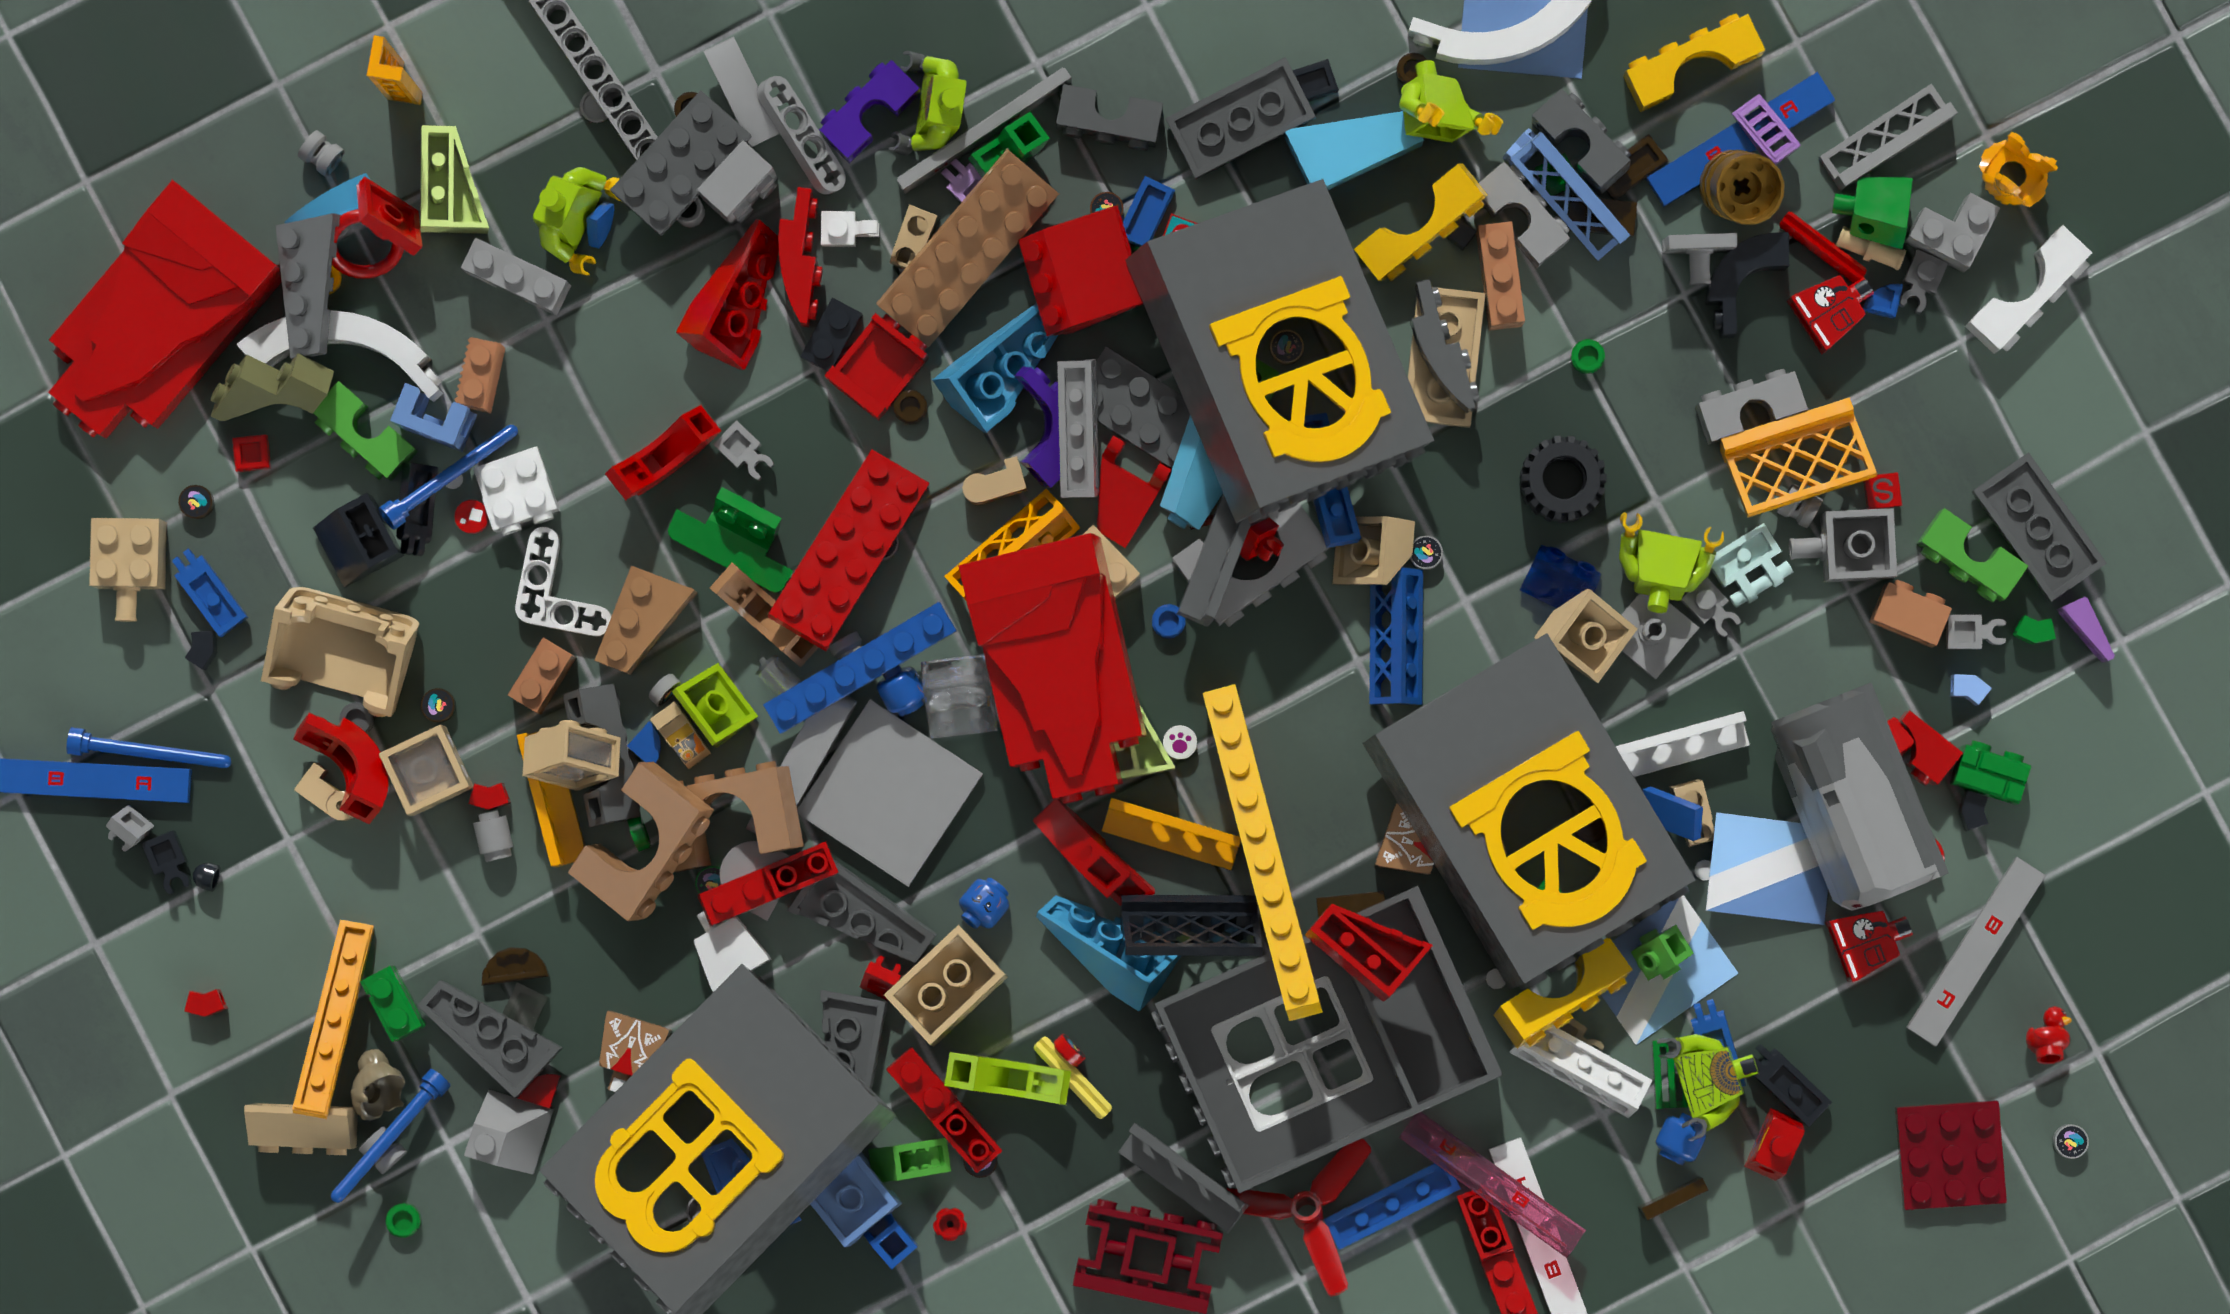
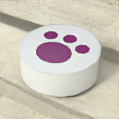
[1163,725,1197,760]

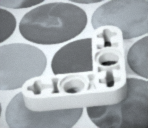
[515,527,612,637]

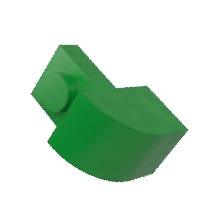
[968,112,1050,178]

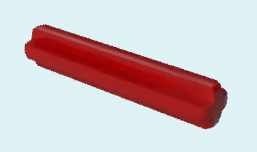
[1779,212,1867,283]

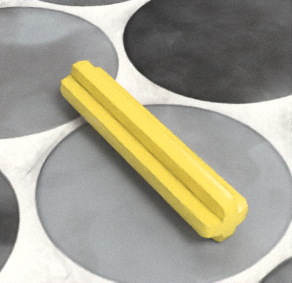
[1033,1037,1112,1119]

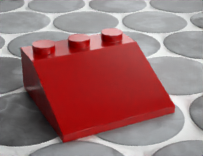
[1018,206,1143,336]

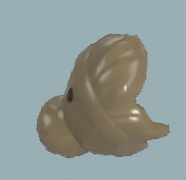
[350,1049,405,1121]

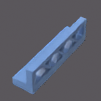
[1510,132,1630,261]

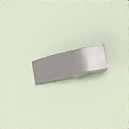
[703,36,780,147]

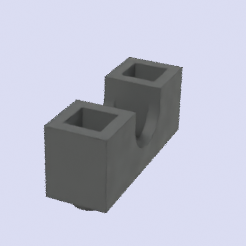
[1056,84,1163,151]
[1532,88,1631,195]

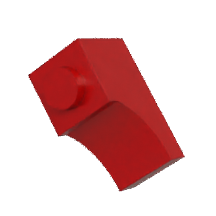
[1899,710,1963,786]

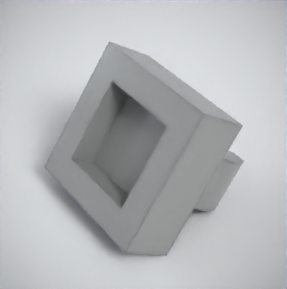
[106,805,154,852]

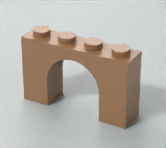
[674,761,804,872]
[568,762,714,921]

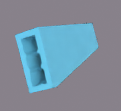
[1284,111,1424,190]
[1160,415,1223,530]

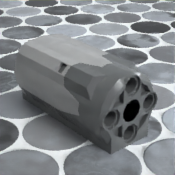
[1770,683,1949,911]

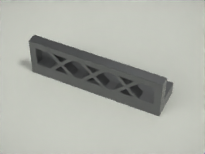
[1177,493,1251,627]
[1118,1123,1249,1233]

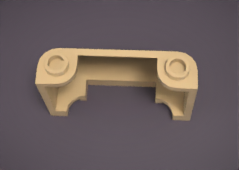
[261,587,419,717]

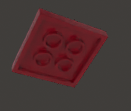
[1895,1100,2007,1210]

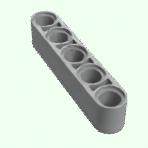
[746,696,857,834]

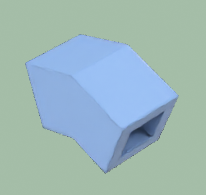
[1503,128,1537,166]
[1950,674,1992,706]

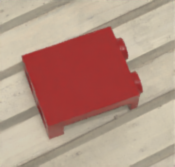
[824,313,929,421]

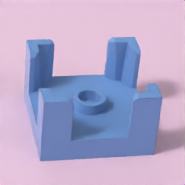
[390,383,477,452]
[810,1152,902,1247]

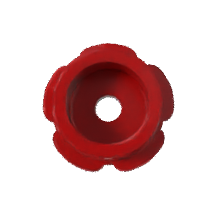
[933,1208,967,1241]

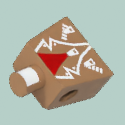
[1374,803,1434,875]
[599,1011,672,1092]

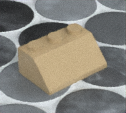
[884,925,1008,1047]
[244,1103,358,1155]

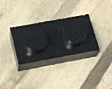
[800,297,863,372]

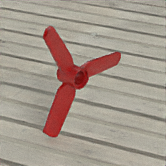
[1226,1138,1372,1297]

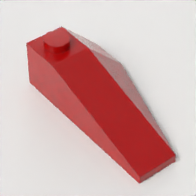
[676,220,779,370]

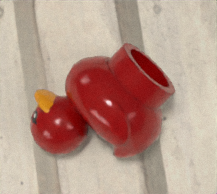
[2026,1006,2072,1064]

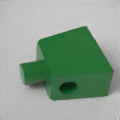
[1832,177,1913,249]

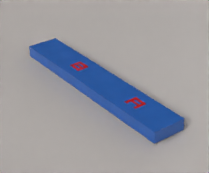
[1646,72,1835,207]
[0,758,192,803]

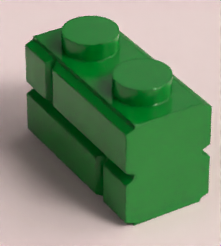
[1950,741,2031,805]
[360,966,427,1042]

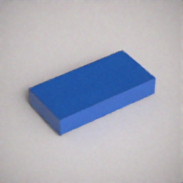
[1123,176,1175,248]
[1643,786,1703,841]

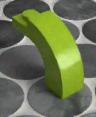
[944,1052,1071,1105]

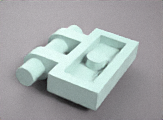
[1711,523,1793,608]

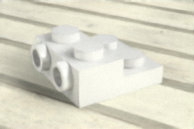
[473,446,560,536]

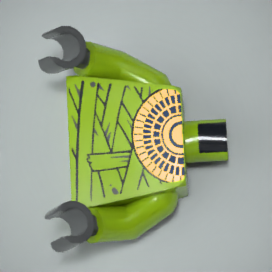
[889,51,967,156]
[1657,1034,1759,1141]

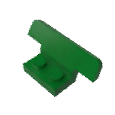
[668,487,794,592]

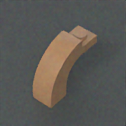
[710,563,818,668]

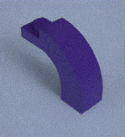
[1014,367,1060,488]

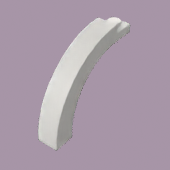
[1408,0,1592,65]
[237,311,444,402]

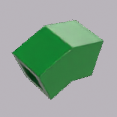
[2013,615,2056,645]

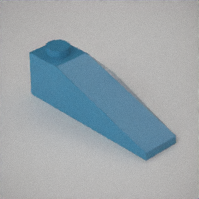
[932,303,1058,433]
[1036,895,1181,1011]

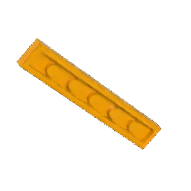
[292,919,375,1119]

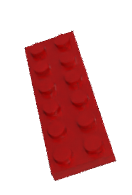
[768,449,930,651]

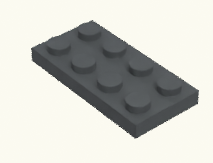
[1165,57,1316,179]
[610,90,752,236]
[1096,347,1190,469]
[1972,452,2107,602]

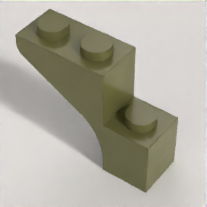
[211,353,334,421]

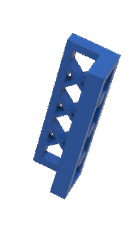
[1369,568,1423,705]

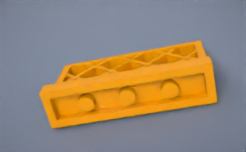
[1720,397,1877,518]

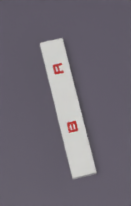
[1488,1137,1587,1314]

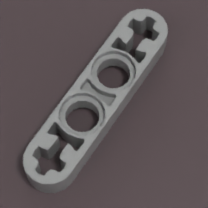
[757,76,846,195]

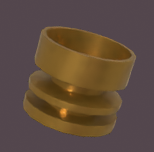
[1700,150,1784,224]

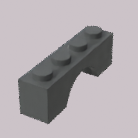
[563,684,641,827]

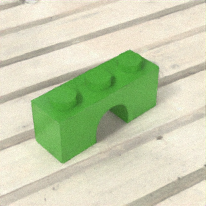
[314,381,418,481]
[1917,508,2028,602]

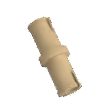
[1836,226,1907,271]

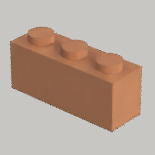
[1476,221,1525,331]

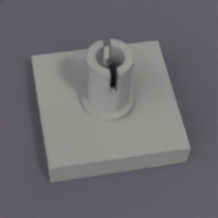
[1662,233,1737,285]
[1621,594,1699,680]

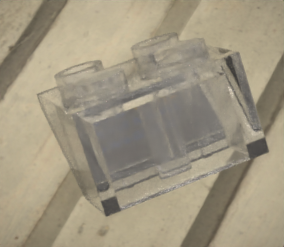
[921,654,998,739]

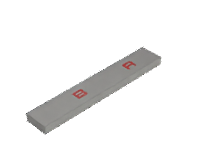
[897,67,1072,194]
[1906,857,2046,1046]

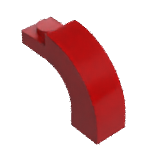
[605,405,721,501]
[293,712,389,825]

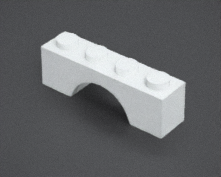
[1965,225,2092,354]

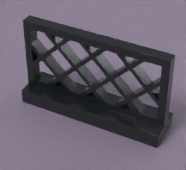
[1120,895,1263,956]

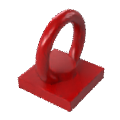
[332,176,422,279]

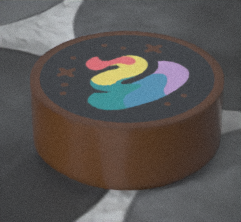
[1090,192,1124,218]

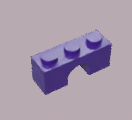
[819,60,921,164]

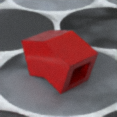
[468,783,511,810]
[184,989,228,1017]

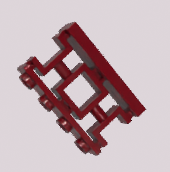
[1072,1199,1223,1314]

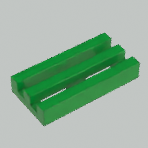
[1651,1040,1689,1109]

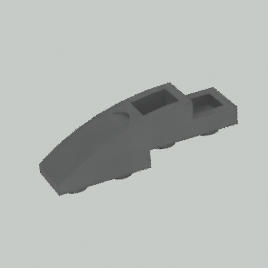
[1410,279,1479,413]

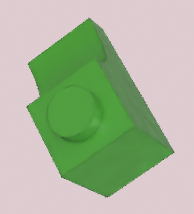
[868,1138,951,1182]

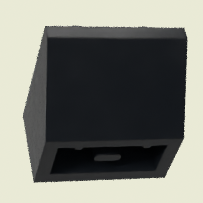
[313,493,405,587]

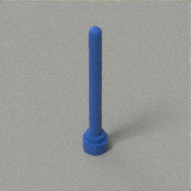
[378,425,518,530]
[66,727,231,768]
[331,1069,451,1203]

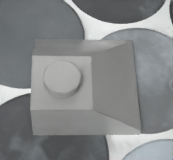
[464,1089,554,1174]

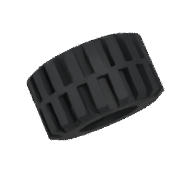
[1519,435,1607,523]

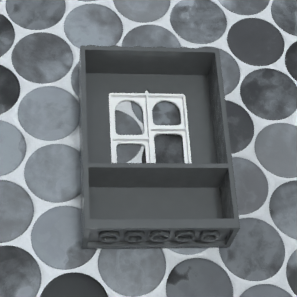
[1151,886,1503,1193]

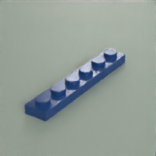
[763,602,957,734]

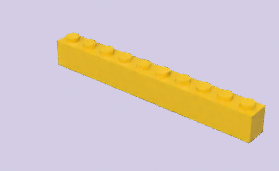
[1203,684,1323,1021]

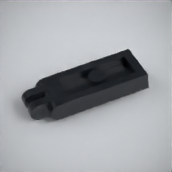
[396,462,438,556]
[1749,1044,1832,1127]

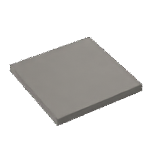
[797,700,983,887]

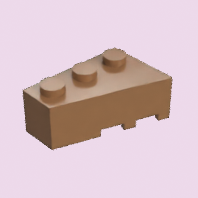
[594,566,698,675]

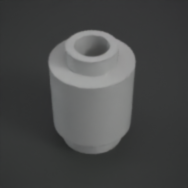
[473,810,513,862]

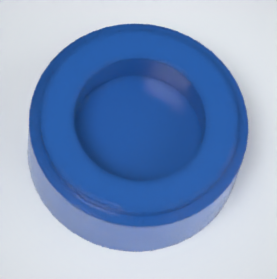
[1152,604,1186,639]

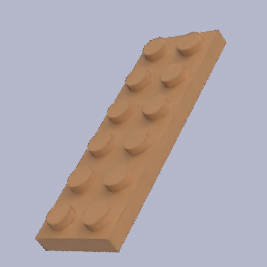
[876,149,1059,348]

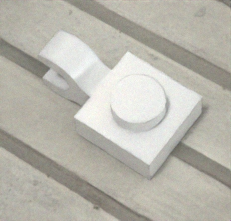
[821,211,880,247]

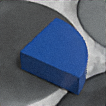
[586,201,614,249]
[1862,284,1903,319]
[627,721,661,764]

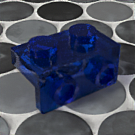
[1520,545,1601,608]

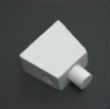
[694,911,772,992]

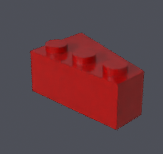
[1305,904,1433,1002]

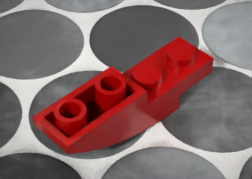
[778,187,823,328]
[1033,799,1155,906]
[697,841,839,926]
[886,1046,1002,1173]
[1457,1184,1538,1314]

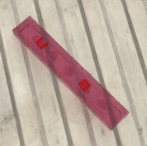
[1399,1112,1586,1258]

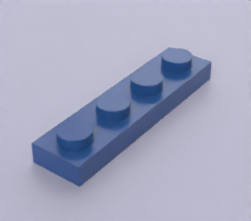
[1304,413,1362,548]
[1324,1158,1461,1250]

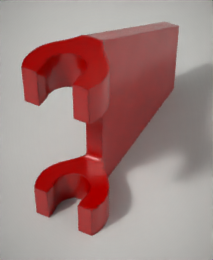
[1097,435,1172,548]

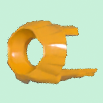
[1979,132,2058,208]

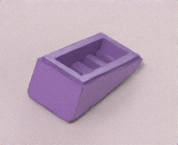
[1731,94,1801,165]
[2057,597,2115,663]

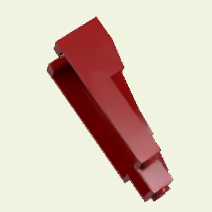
[48,179,282,439]
[958,533,1147,804]

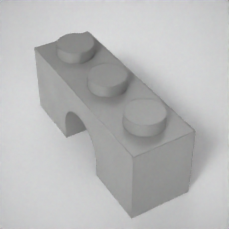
[1479,162,1570,269]
[461,238,571,316]
[1695,369,1808,445]

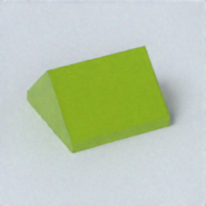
[672,663,758,748]

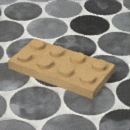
[1407,287,1485,428]

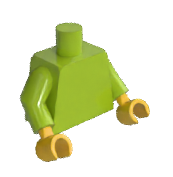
[1399,60,1503,143]
[533,167,621,275]
[1619,512,1724,613]

